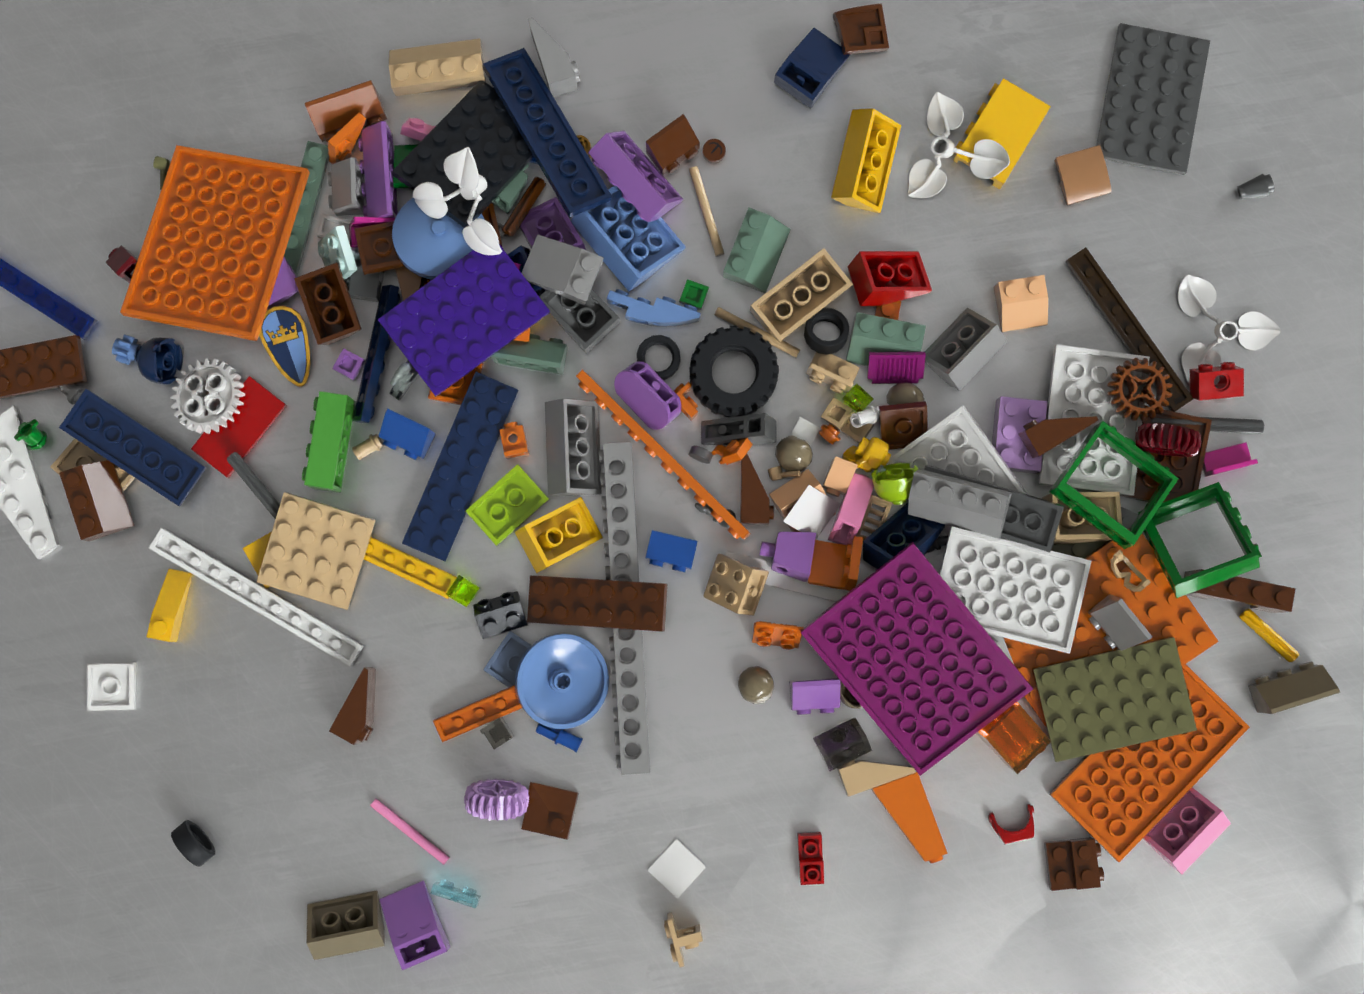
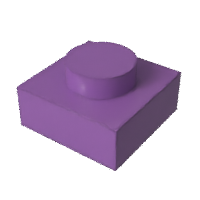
[332,348,365,380]

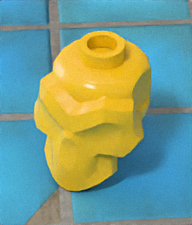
[842,437,891,472]

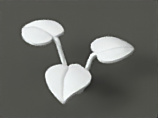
[908,92,1010,198]
[413,147,502,255]
[1178,275,1281,383]

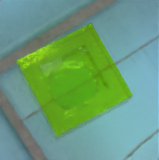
[842,384,874,412]
[446,575,479,607]

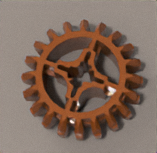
[1107,358,1173,422]

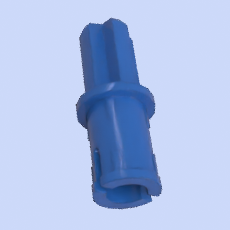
[536,723,583,752]

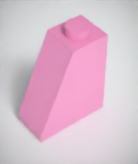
[828,473,874,545]

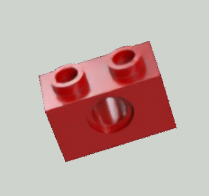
[1190,362,1244,401]

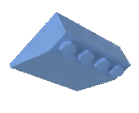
[571,186,686,292]

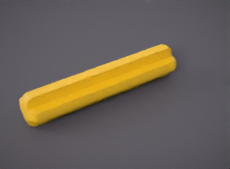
[1239,608,1299,662]

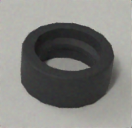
[804,308,849,355]
[636,335,680,380]
[171,820,215,867]

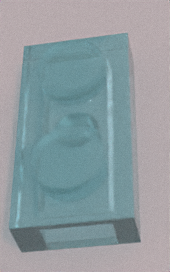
[430,879,481,908]

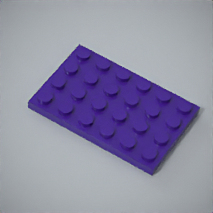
[378,244,550,397]

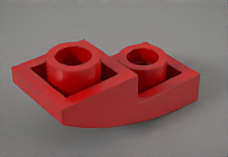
[797,832,824,885]

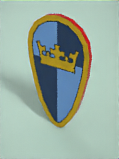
[259,305,311,387]

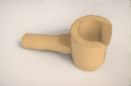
[768,466,801,481]

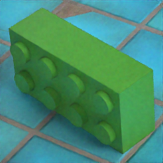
[302,391,356,493]

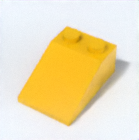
[515,497,603,573]

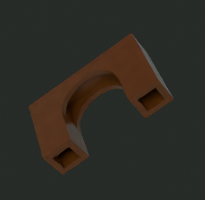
[1184,569,1296,613]

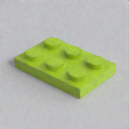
[466,464,549,546]

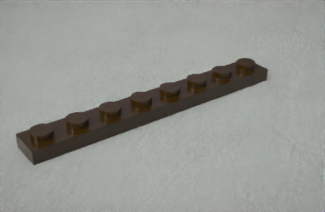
[1065,247,1194,412]

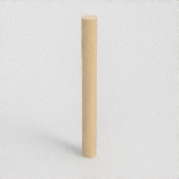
[689,166,724,256]
[714,307,800,358]

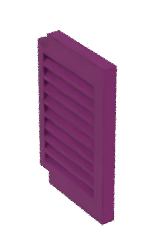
[867,352,926,384]

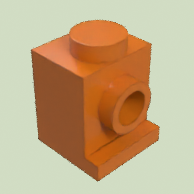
[500,422,530,459]

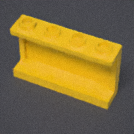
[953,78,1051,189]

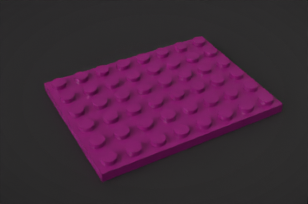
[800,542,1033,776]

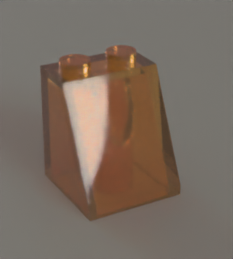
[976,702,1051,774]

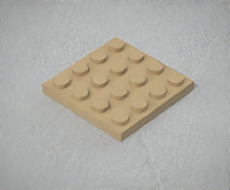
[256,492,376,610]

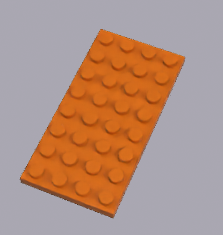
[1049,664,1250,862]

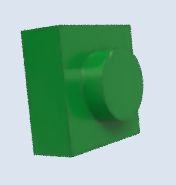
[679,279,709,310]

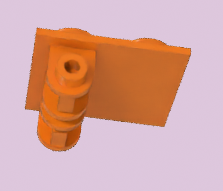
[752,621,804,650]

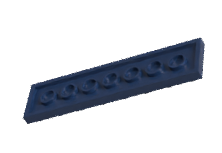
[483,48,612,218]
[402,372,518,561]

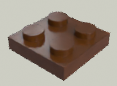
[879,401,928,450]

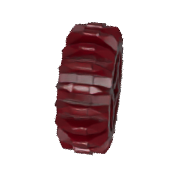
[1135,423,1201,457]

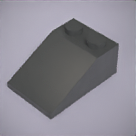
[540,290,620,354]

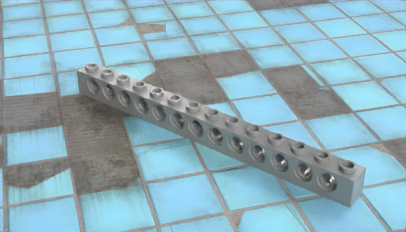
[599,442,650,775]

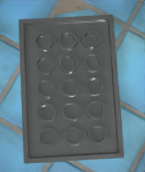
[1096,23,1210,175]

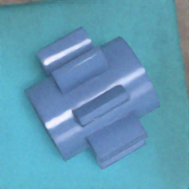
[112,334,141,365]

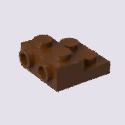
[1044,837,1104,891]

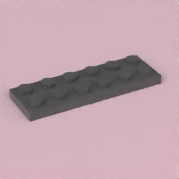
[924,465,1064,552]

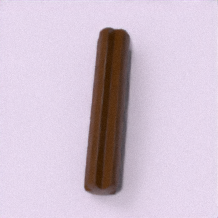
[502,177,546,237]

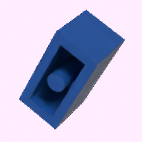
[645,530,698,573]

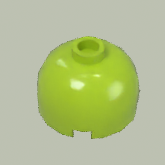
[871,463,918,505]

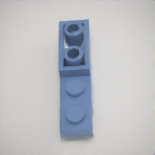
[607,289,701,327]

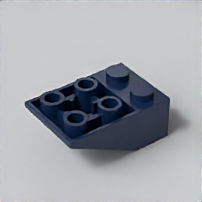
[774,28,851,109]

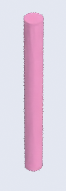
[370,799,450,865]

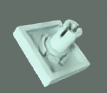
[318,226,361,280]

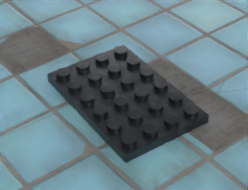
[393,81,534,228]

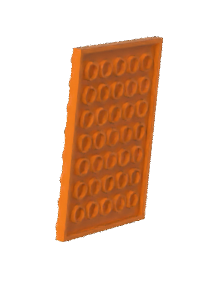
[120,145,310,341]
[1004,527,1219,728]

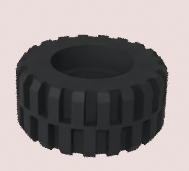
[689,326,779,418]

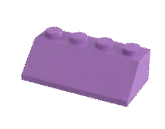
[358,121,398,218]
[588,131,683,222]

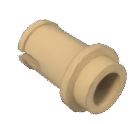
[352,434,384,460]

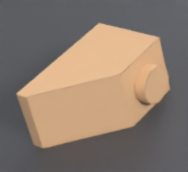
[822,456,858,497]

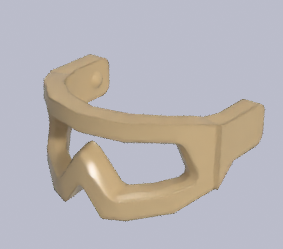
[1110,550,1151,592]

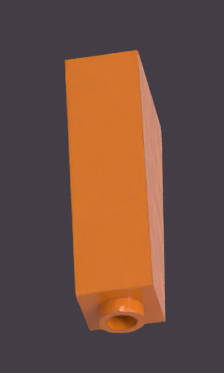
[871,771,948,863]

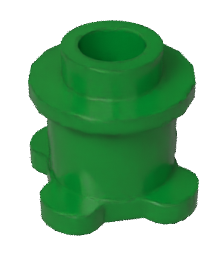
[14,419,47,450]

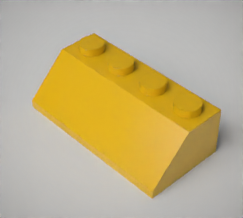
[831,108,901,213]

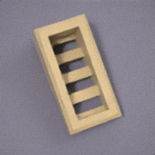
[856,495,892,541]

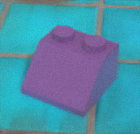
[789,679,841,715]

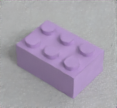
[992,396,1048,474]

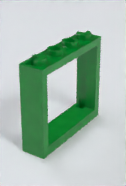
[1049,421,1179,549]
[1138,482,1262,598]

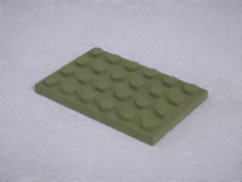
[1033,637,1197,762]

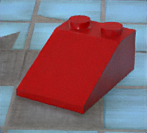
[847,251,932,306]

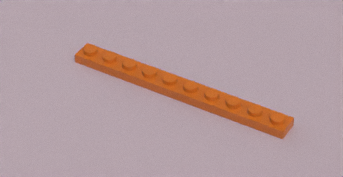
[576,370,751,540]

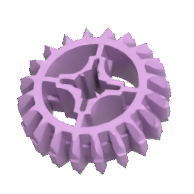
[464,778,529,821]

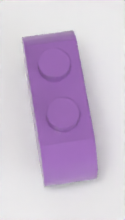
[614,361,681,430]

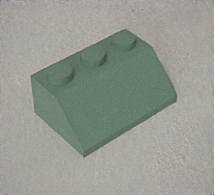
[723,208,791,294]
[846,312,926,366]
[491,334,568,375]

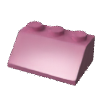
[1143,787,1231,874]

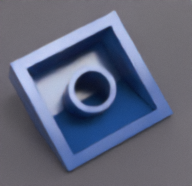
[379,408,436,460]

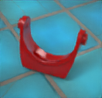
[988,804,1034,845]

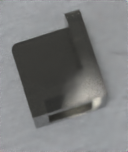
[480,717,515,749]

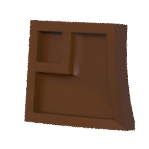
[833,4,889,55]
[521,782,579,840]

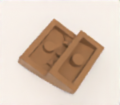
[1054,145,1112,206]

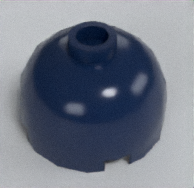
[137,337,183,384]

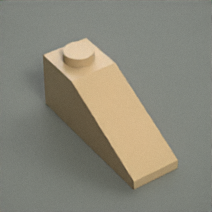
[837,758,916,797]

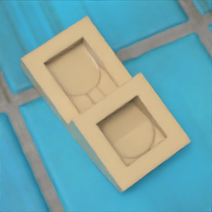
[821,397,874,443]

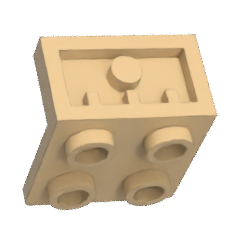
[806,352,860,394]
[703,554,769,616]

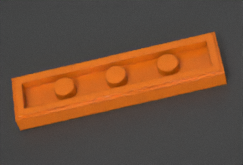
[433,685,522,742]

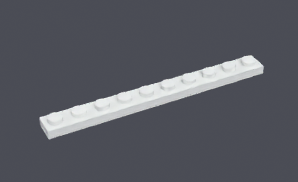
[149,528,364,666]

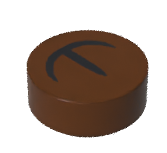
[703,139,726,163]

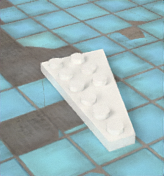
[0,406,60,559]

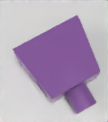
[759,532,816,582]

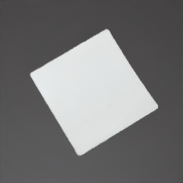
[648,839,706,899]

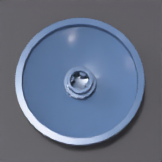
[392,198,484,280]
[515,634,609,729]

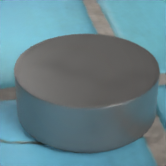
[688,445,713,464]

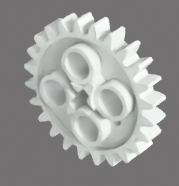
[170,358,245,434]

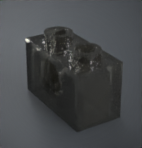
[813,718,872,771]

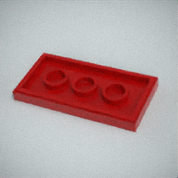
[191,376,287,478]

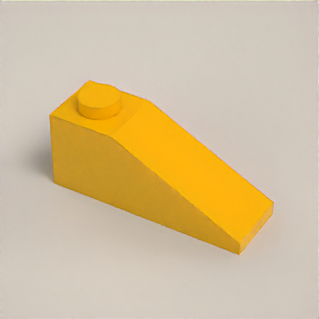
[146,569,193,642]

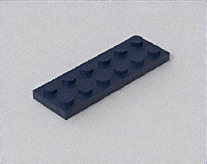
[59,389,207,506]

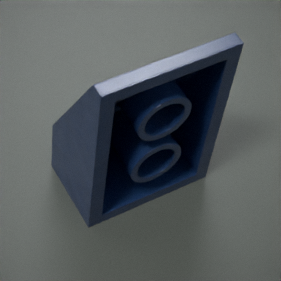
[863,502,945,569]

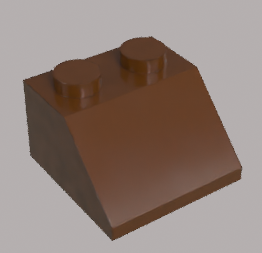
[646,114,700,175]

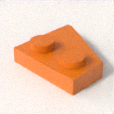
[328,112,366,164]

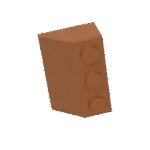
[305,80,387,142]

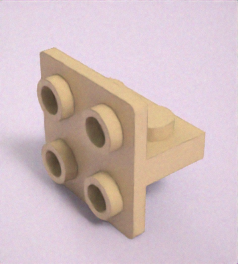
[664,912,703,967]

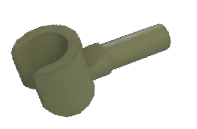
[153,156,170,190]

